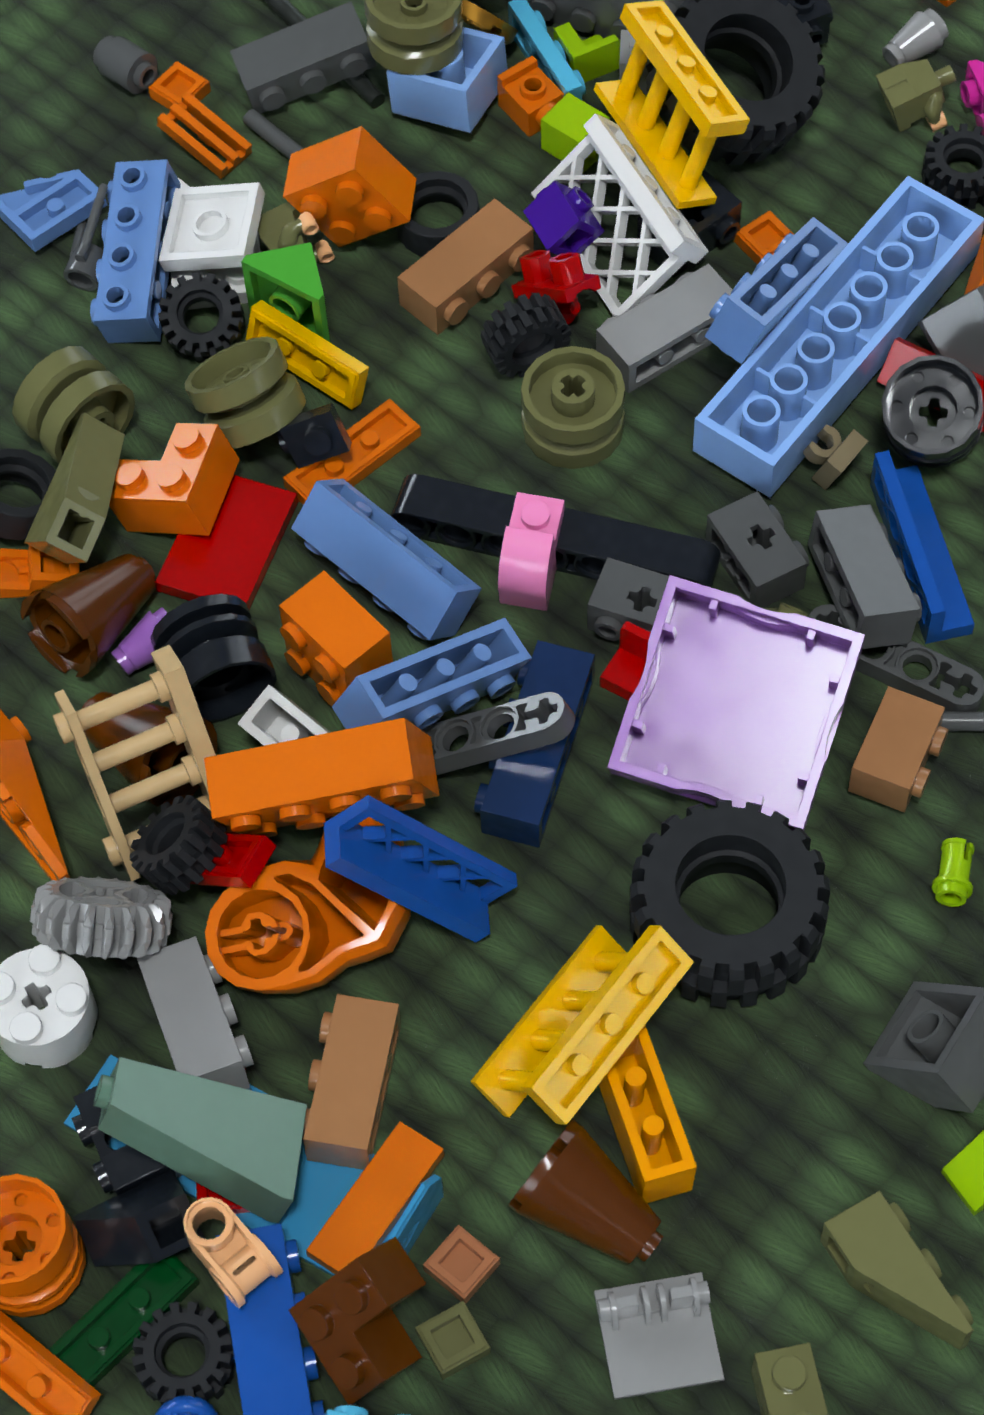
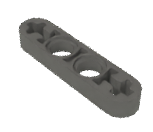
[809,604,984,711]
[421,692,576,775]

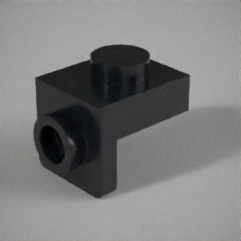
[277,403,352,468]

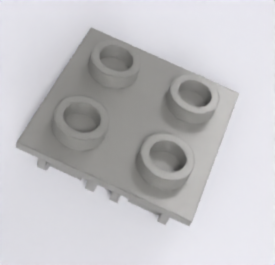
[594,1272,724,1400]

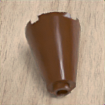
[20,554,155,678]
[81,692,217,807]
[507,1119,664,1265]

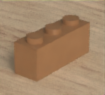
[397,198,534,335]
[302,994,401,1170]

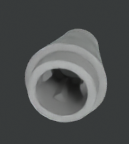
[882,9,949,67]

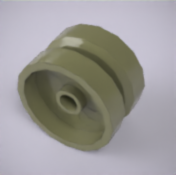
[364,0,464,75]
[184,336,306,448]
[12,346,135,463]
[521,346,625,469]

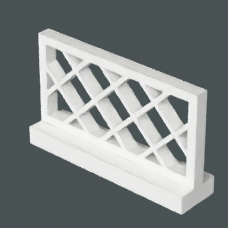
[531,113,709,316]

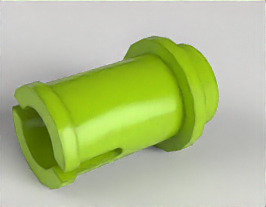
[932,837,975,907]

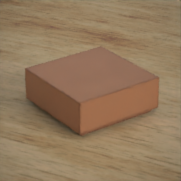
[423,1224,500,1304]

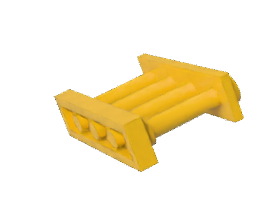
[593,0,750,209]
[470,925,694,1125]

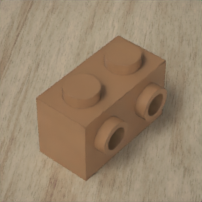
[848,686,949,813]

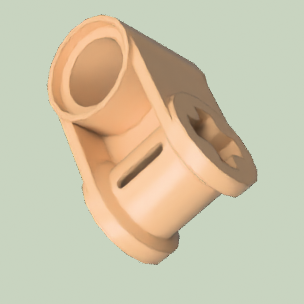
[183,1197,283,1308]

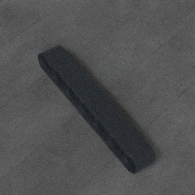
[390,474,721,588]

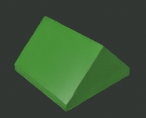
[241,242,330,342]

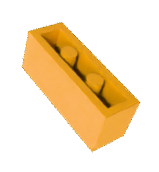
[598,1025,697,1203]

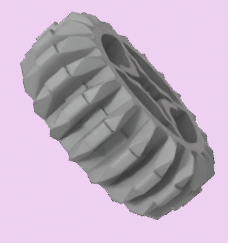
[30,876,173,960]

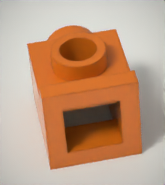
[497,55,564,137]

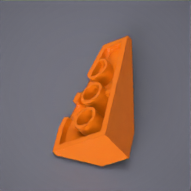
[0,709,70,881]

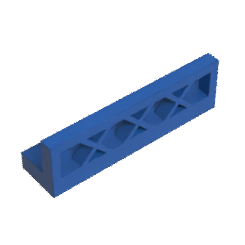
[870,450,975,644]
[324,795,517,943]

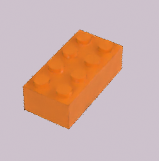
[204,718,440,838]

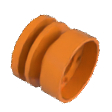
[0,1174,86,1318]

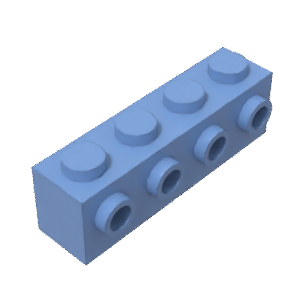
[90,159,181,343]
[704,217,848,365]
[291,478,482,640]
[332,618,532,729]

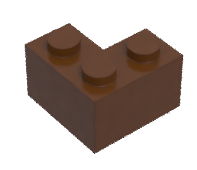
[289,1236,426,1405]

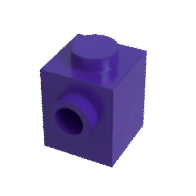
[523,181,604,255]

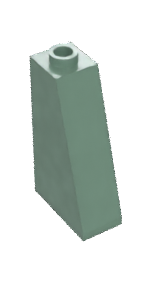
[93,1057,307,1223]

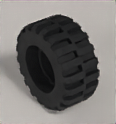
[645,0,825,165]
[629,800,830,1008]

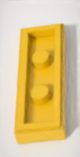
[245,300,369,410]

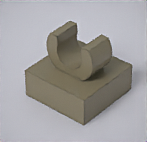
[803,425,868,490]

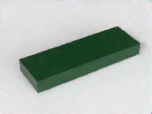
[48,1254,200,1387]

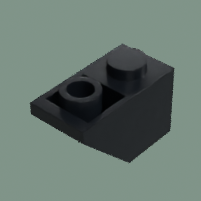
[73,1170,205,1266]

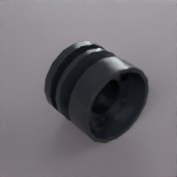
[881,355,984,468]
[150,593,277,723]

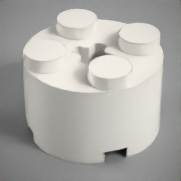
[0,944,98,1068]

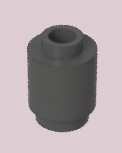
[93,35,158,94]

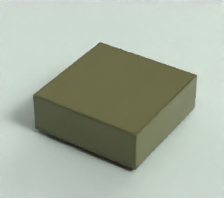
[415,1301,491,1380]

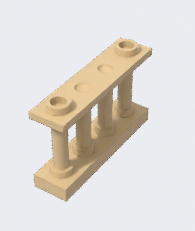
[52,645,242,881]

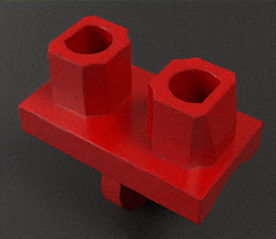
[511,250,601,325]

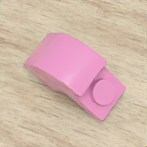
[498,492,565,611]

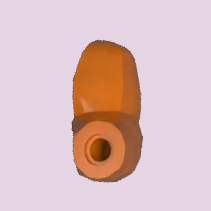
[205,817,411,994]

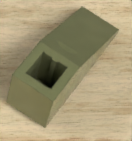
[24,413,125,564]
[820,1191,974,1350]

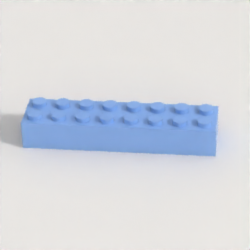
[693,176,984,498]

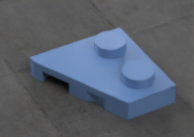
[0,169,107,252]

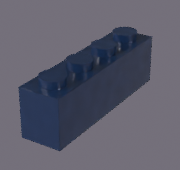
[474,640,595,848]

